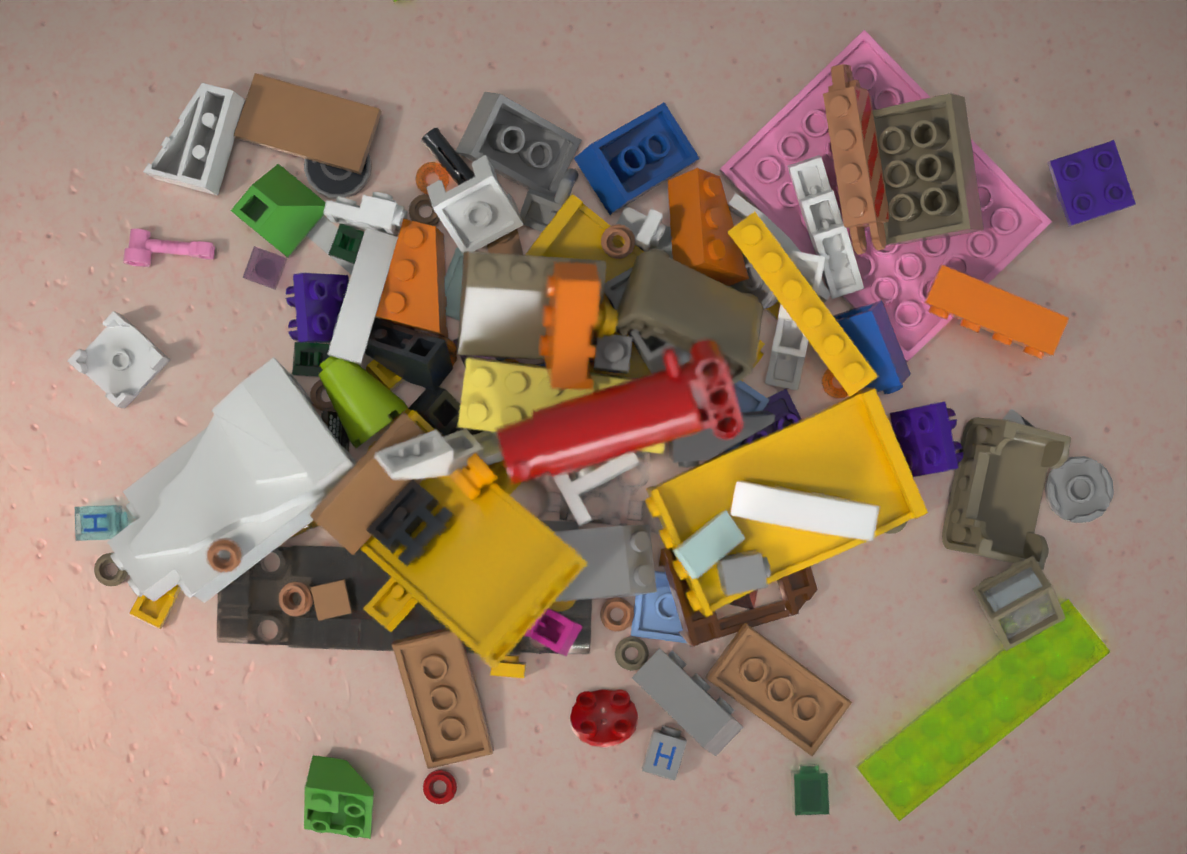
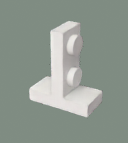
[617,206,673,259]
[553,452,639,527]

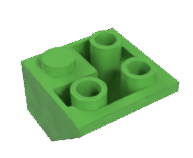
[231,164,326,258]
[304,755,374,839]

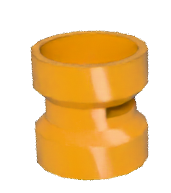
[449,452,498,501]

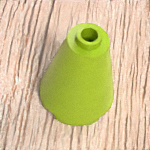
[318,356,408,449]

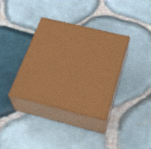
[310,580,353,621]

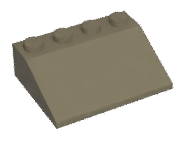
[873,93,984,246]
[457,251,606,362]

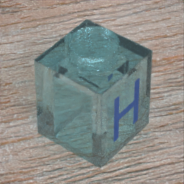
[74,505,128,541]

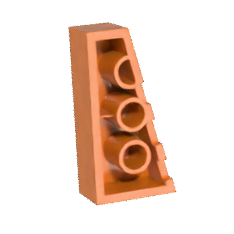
[923,265,1069,360]

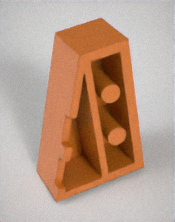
[668,168,749,286]
[376,218,448,338]
[538,262,600,390]

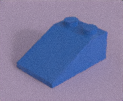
[574,102,700,215]

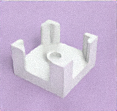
[427,155,523,254]
[67,311,170,409]

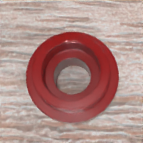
[423,770,457,804]

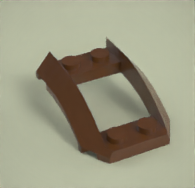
[659,547,818,647]

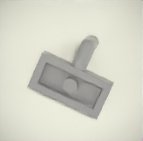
[520,168,579,232]

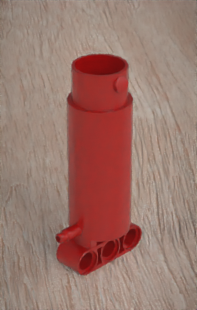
[496,339,743,484]

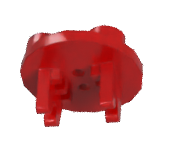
[570,689,638,748]

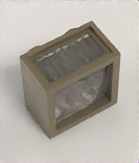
[973,556,1066,651]

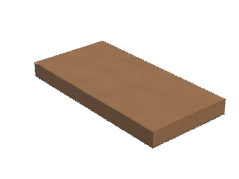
[234,73,382,174]
[309,413,425,555]
[705,623,852,756]
[392,628,494,769]

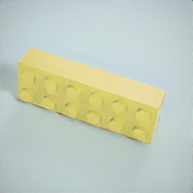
[458,356,665,454]

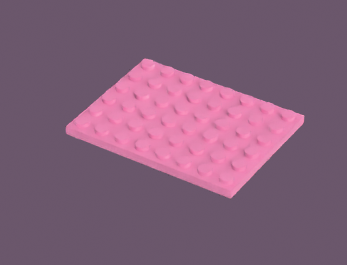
[719,30,1052,362]

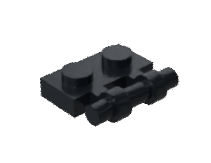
[367,479,454,567]

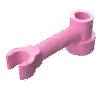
[123,229,215,267]

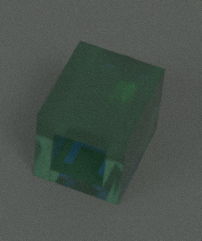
[791,764,829,815]

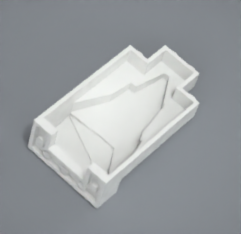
[107,358,357,603]

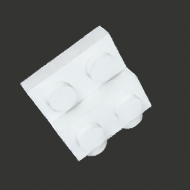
[324,192,408,236]

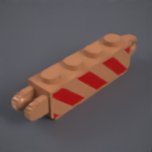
[823,64,890,255]

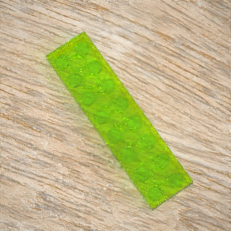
[855,598,1110,821]

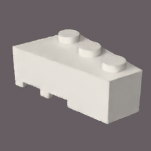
[143,83,245,196]

